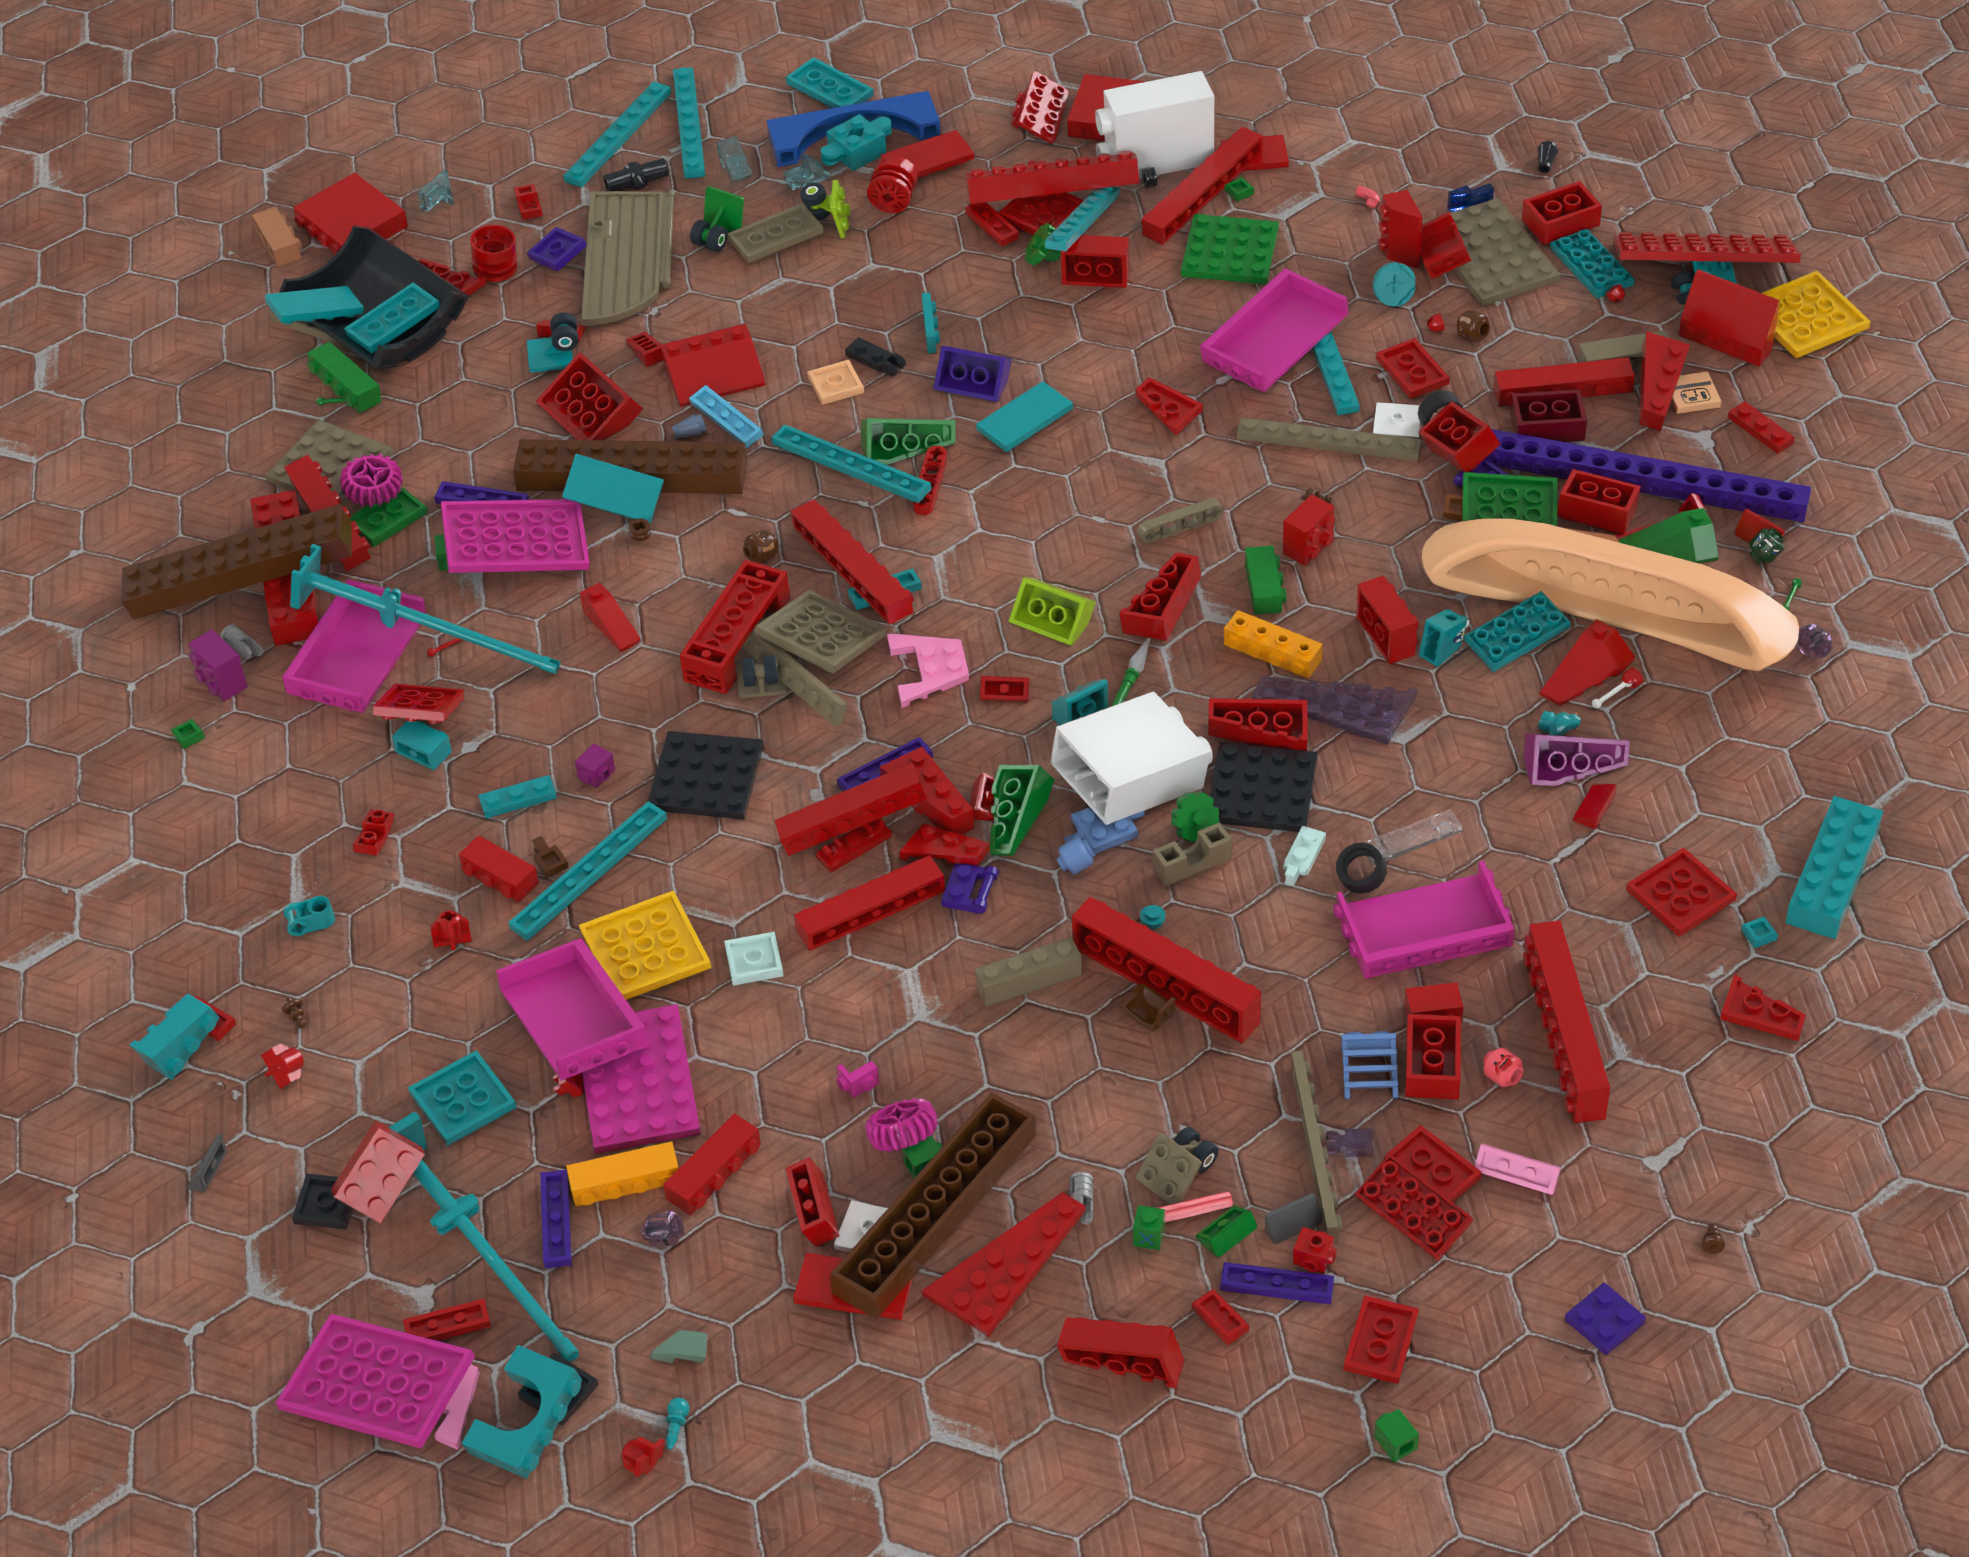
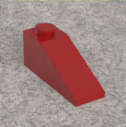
[580,582,641,652]

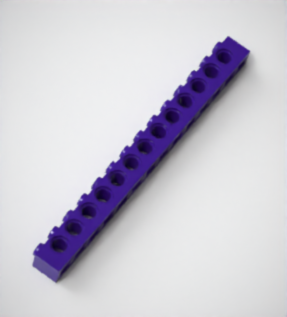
[1485,429,1812,523]

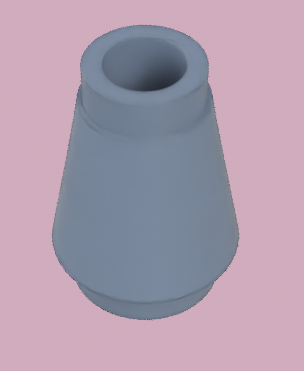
[672,414,707,439]

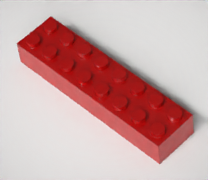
[250,490,319,646]
[1072,897,1261,1044]
[1523,920,1610,1123]

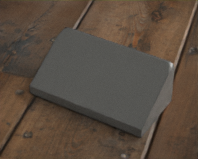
[187,1134,227,1192]
[1265,1193,1322,1244]

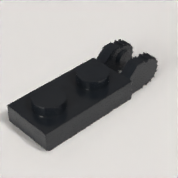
[845,337,906,376]

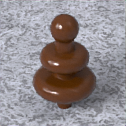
[1301,488,1332,503]
[282,997,306,1028]
[1701,1224,1725,1254]

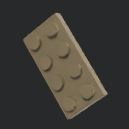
[727,203,823,263]

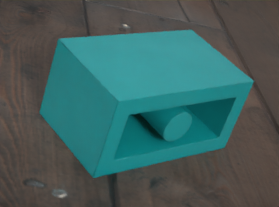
[392,721,452,770]

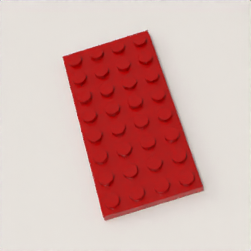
[1613,232,1801,263]

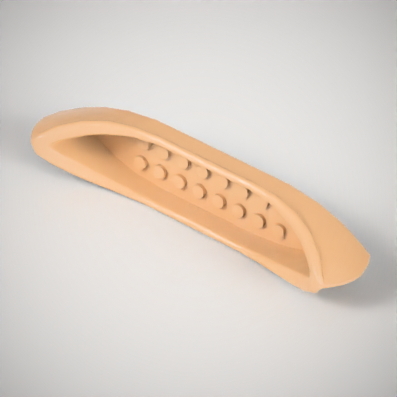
[1422,519,1799,671]

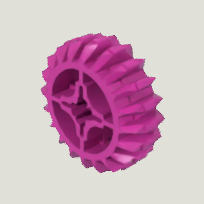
[340,452,403,508]
[865,1098,938,1152]

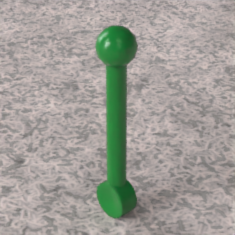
[316,397,346,406]
[1782,578,1802,611]

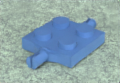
[1064,807,1145,854]

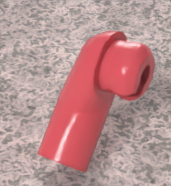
[1355,185,1380,209]

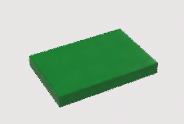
[349,486,428,548]

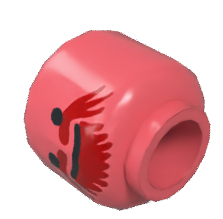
[1483,1048,1524,1087]

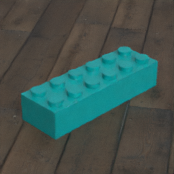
[1785,796,1883,939]

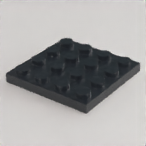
[647,731,764,820]
[1210,742,1318,832]

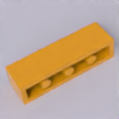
[566,1141,679,1207]

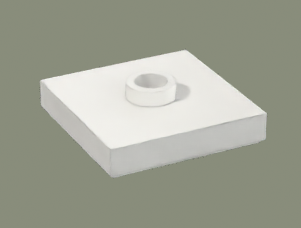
[1373,402,1421,439]
[834,1200,887,1253]

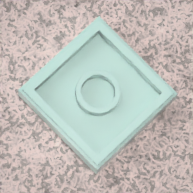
[724,932,784,986]

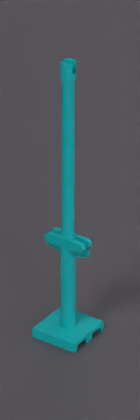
[290,544,561,675]
[388,1111,579,1363]

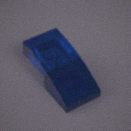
[1447,183,1494,211]

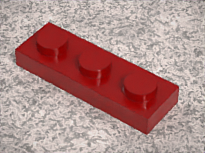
[965,202,1019,247]
[1728,401,1795,454]
[403,1298,491,1341]

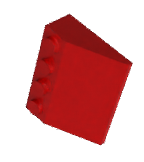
[1679,270,1780,367]
[660,324,766,407]
[536,352,643,440]

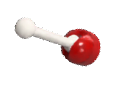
[1592,667,1643,709]

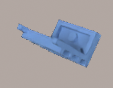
[1340,1031,1398,1100]

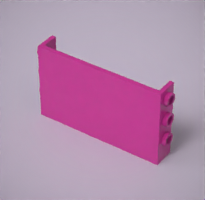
[1200,268,1349,392]
[282,579,427,713]
[1333,860,1514,979]
[496,938,648,1080]

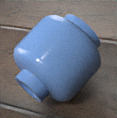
[1057,837,1096,874]

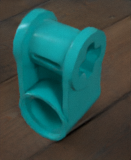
[283,895,335,936]

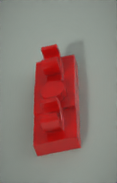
[816,818,892,873]

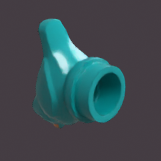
[1537,710,1581,736]

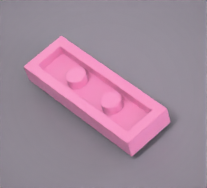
[1475,1143,1561,1195]

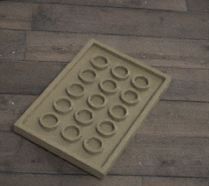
[1422,198,1561,306]

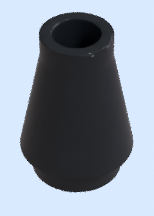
[1537,141,1558,173]

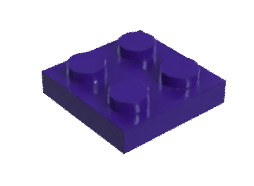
[527,227,587,271]
[1565,1282,1646,1356]

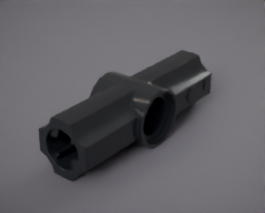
[603,158,669,191]

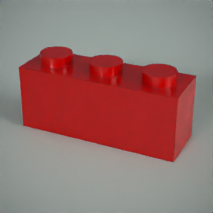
[459,835,539,902]
[785,1157,840,1247]

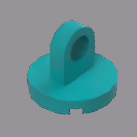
[1372,262,1416,306]

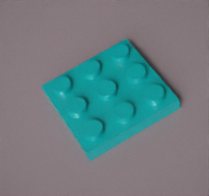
[407,1050,517,1146]

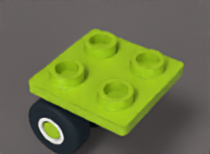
[800,180,851,239]

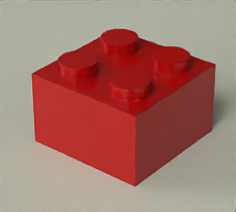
[1283,494,1335,566]

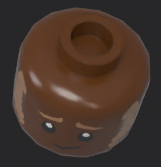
[1457,310,1490,342]
[743,530,779,564]

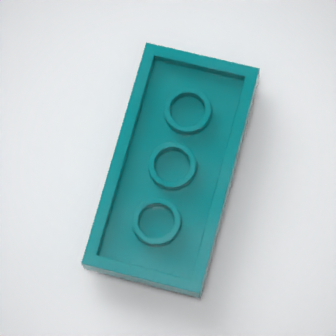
[786,57,874,108]
[344,282,440,354]

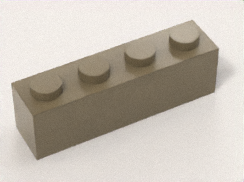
[1578,330,1670,371]
[975,937,1082,1007]

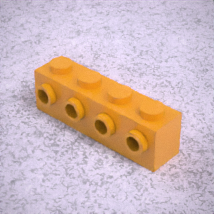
[1224,610,1323,679]

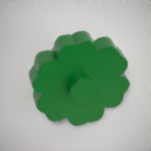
[1024,223,1061,266]
[1171,792,1219,842]

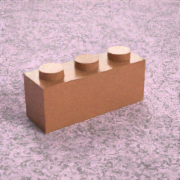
[252,207,302,267]

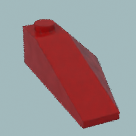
[1540,619,1635,706]

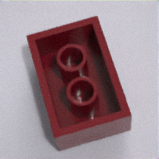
[1510,389,1587,442]

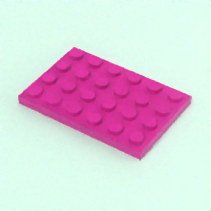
[441,499,590,573]
[582,1004,701,1154]
[275,1314,475,1449]

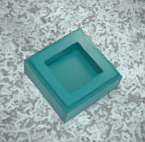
[1741,916,1778,948]

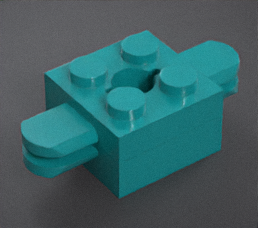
[821,114,892,171]

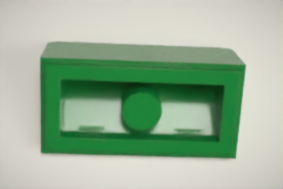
[1195,1205,1257,1257]

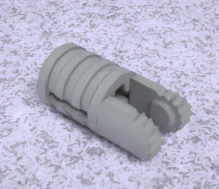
[220,624,264,660]
[1069,1172,1093,1225]

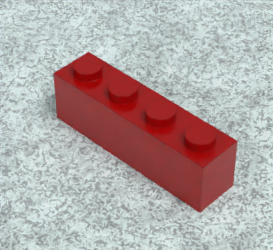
[663,1113,761,1216]

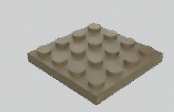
[265,420,393,506]
[754,590,887,674]

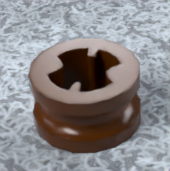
[629,518,651,541]

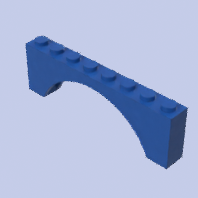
[766,91,941,167]

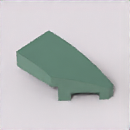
[649,1330,707,1363]

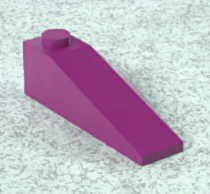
[1524,733,1630,786]

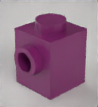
[575,744,615,788]

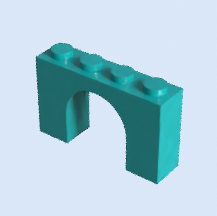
[461,1345,582,1479]

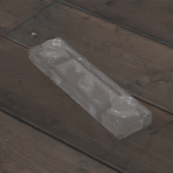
[1364,809,1463,866]

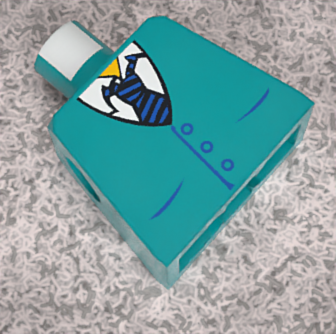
[1419,609,1469,667]

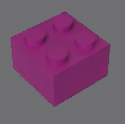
[188,629,248,701]

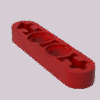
[913,446,947,515]

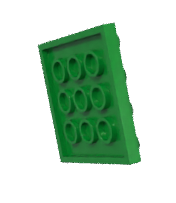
[1181,214,1279,284]
[1462,472,1557,526]

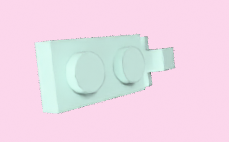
[1283,826,1326,886]

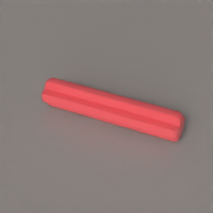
[1158,1191,1233,1222]

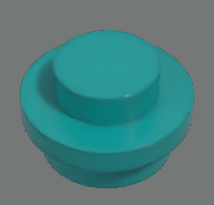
[1140,905,1165,929]

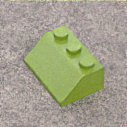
[1008,577,1096,646]

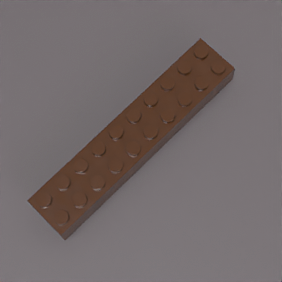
[513,439,747,494]
[121,504,352,619]
[830,1092,1036,1319]

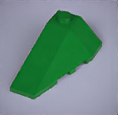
[861,418,956,465]
[1618,508,1719,564]
[990,765,1055,856]

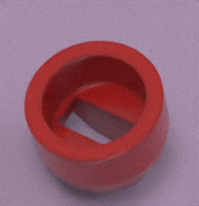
[1605,283,1625,303]
[1427,313,1445,332]

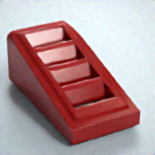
[625,331,662,367]

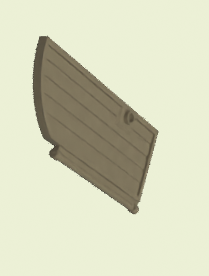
[581,190,675,326]

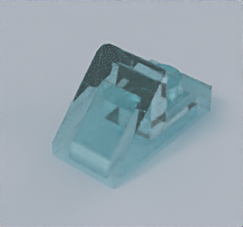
[717,135,753,183]
[783,153,830,190]
[418,169,454,212]

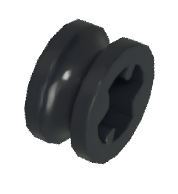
[1142,167,1157,188]

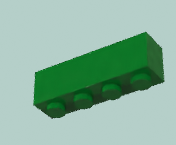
[307,341,381,413]

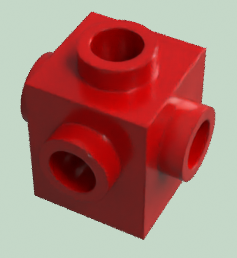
[1293,1227,1337,1274]

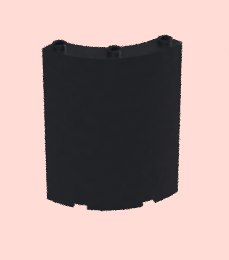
[279,225,469,369]

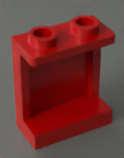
[1420,212,1472,279]

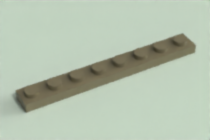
[1237,417,1422,461]
[742,628,848,726]
[1291,1051,1342,1243]

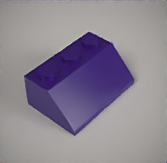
[933,345,1012,402]

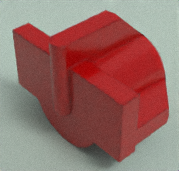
[430,910,472,951]
[261,1044,304,1089]
[621,1437,665,1477]

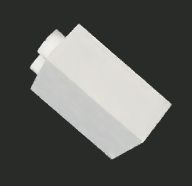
[1095,71,1214,179]
[1050,691,1213,825]

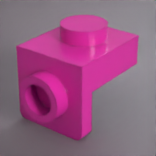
[836,1061,879,1098]

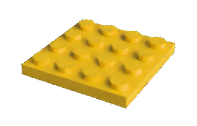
[1762,271,1871,358]
[579,890,712,1000]

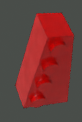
[1639,331,1690,431]
[1119,552,1201,641]
[1208,698,1308,751]
[880,747,974,835]
[1057,1317,1185,1389]

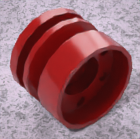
[867,155,918,213]
[470,225,518,282]

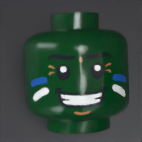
[1749,528,1785,563]

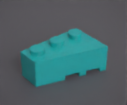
[129,994,220,1080]

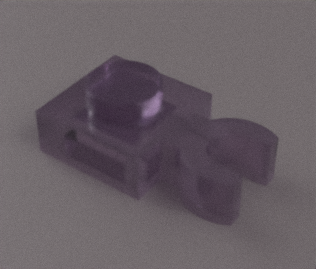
[1326,1129,1373,1157]

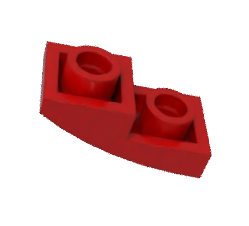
[353,810,394,856]

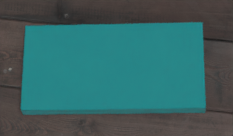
[1550,229,1635,299]
[265,286,364,324]
[976,381,1073,452]
[562,454,664,524]
[1464,591,1571,672]

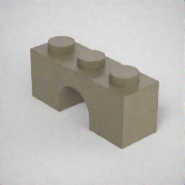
[1153,822,1232,887]

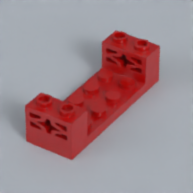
[679,560,791,694]

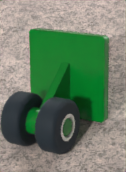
[690,186,744,252]

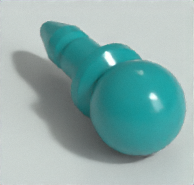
[666,1397,690,1450]

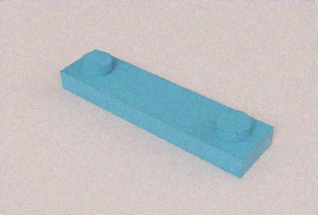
[689,385,764,448]

